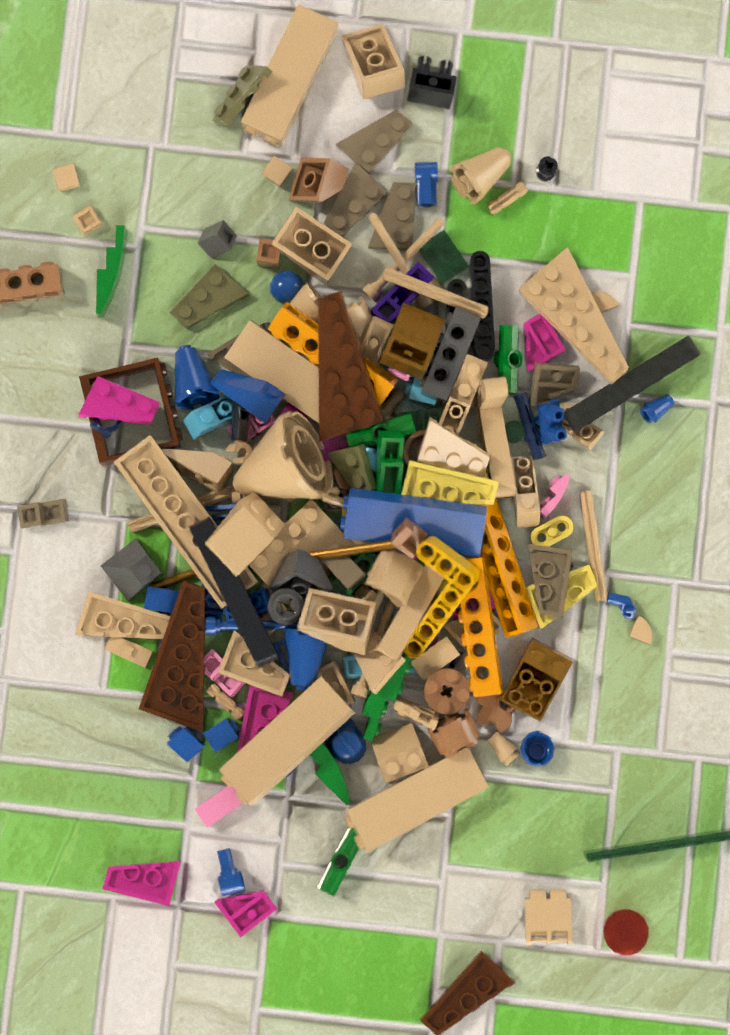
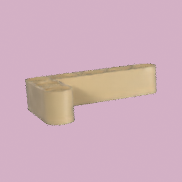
[474,377,516,498]

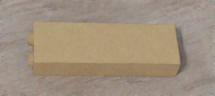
[241,4,339,147]
[224,320,319,423]
[219,676,355,806]
[343,747,489,852]

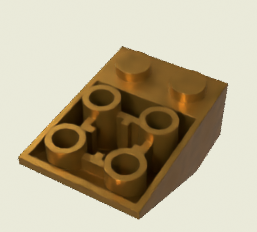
[379,303,445,380]
[500,637,573,722]

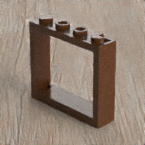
[79,358,183,466]

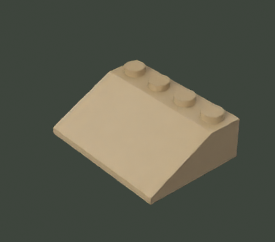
[249,499,354,611]

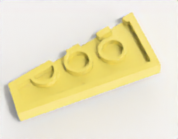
[402,460,499,504]

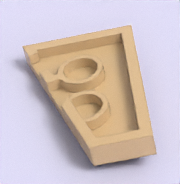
[417,417,490,477]
[353,629,405,694]

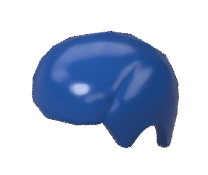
[270,270,305,304]
[520,730,555,767]

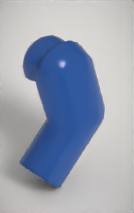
[607,592,636,619]

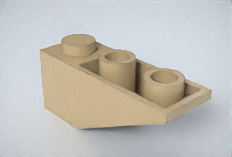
[511,455,540,528]

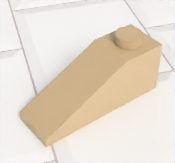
[162,449,233,493]

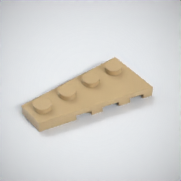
[75,592,171,639]

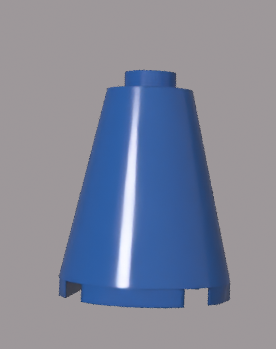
[175,345,220,410]
[284,629,328,691]

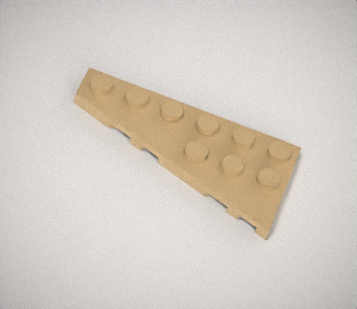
[518,247,629,385]

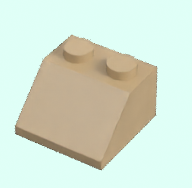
[371,723,429,783]

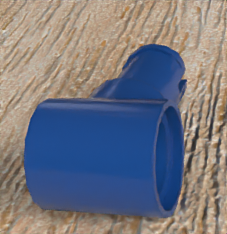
[217,848,245,896]

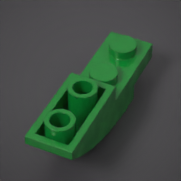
[361,653,412,741]

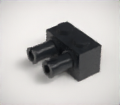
[406,56,457,109]

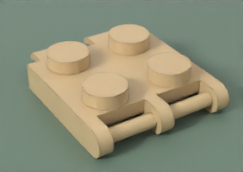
[524,889,572,945]

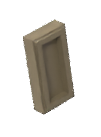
[321,542,366,591]

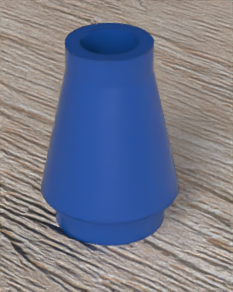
[640,394,675,423]

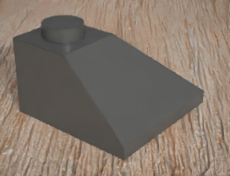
[101,539,164,601]
[269,549,333,604]

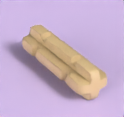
[487,182,528,215]
[206,683,245,720]

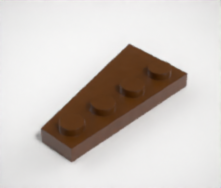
[420,950,516,1035]

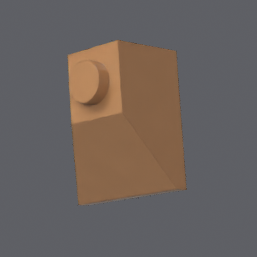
[288,158,349,202]

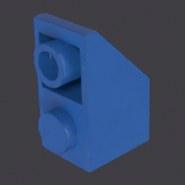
[166,726,206,762]

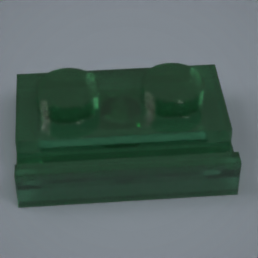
[419,230,469,285]

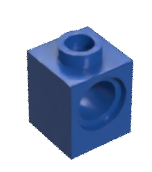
[203,718,240,753]

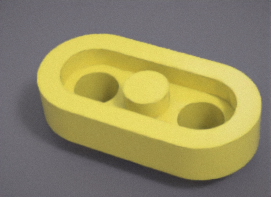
[530,516,573,547]

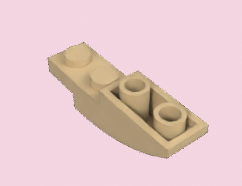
[438,354,488,436]

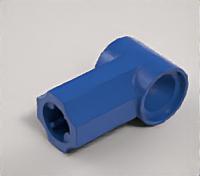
[415,162,438,207]

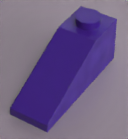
[371,262,434,324]

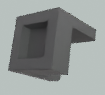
[198,220,237,258]

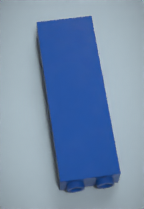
[340,488,487,557]

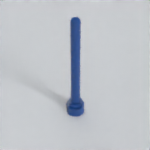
[206,617,300,635]

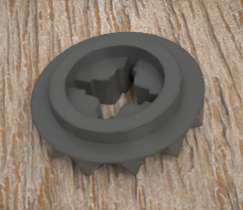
[267,588,304,625]

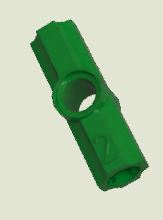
[493,325,523,393]
[346,413,416,447]
[317,828,359,897]

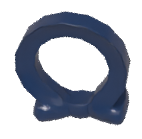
[90,418,122,439]

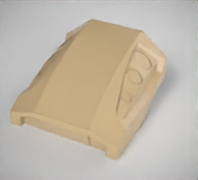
[365,549,424,606]

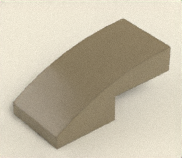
[17,499,69,529]

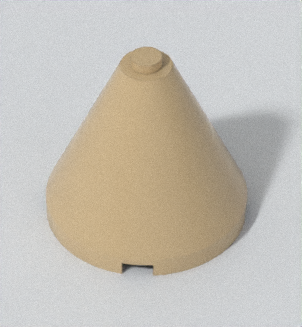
[233,411,333,499]

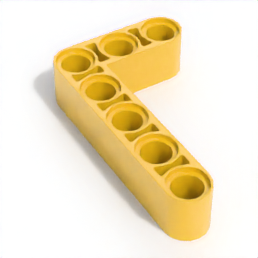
[404,536,479,659]

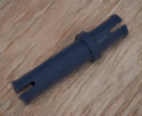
[513,392,547,461]

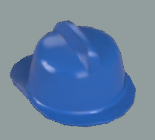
[324,718,366,764]

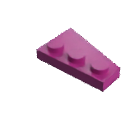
[102,861,181,906]

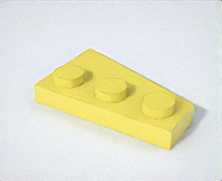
[526,565,597,630]

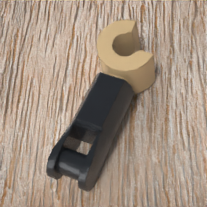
[225,401,252,464]

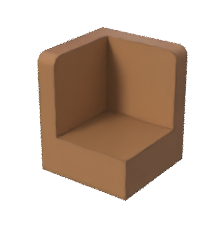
[256,238,281,269]
[391,518,427,559]

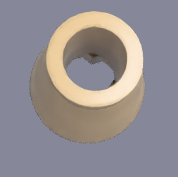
[488,732,521,766]

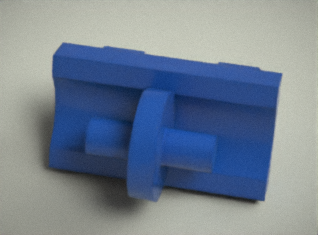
[535,399,567,444]

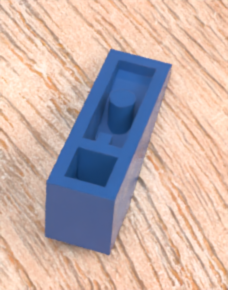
[210,369,286,423]

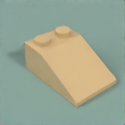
[341,24,405,100]
[271,207,352,285]
[205,492,285,576]
[298,588,376,655]

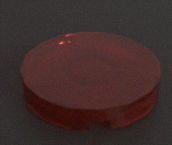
[603,909,649,955]

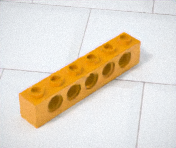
[268,302,398,406]
[475,498,539,638]
[455,556,504,697]

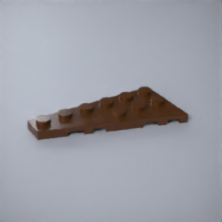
[318,291,384,441]
[139,580,205,732]

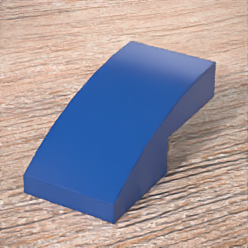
[144,586,179,613]

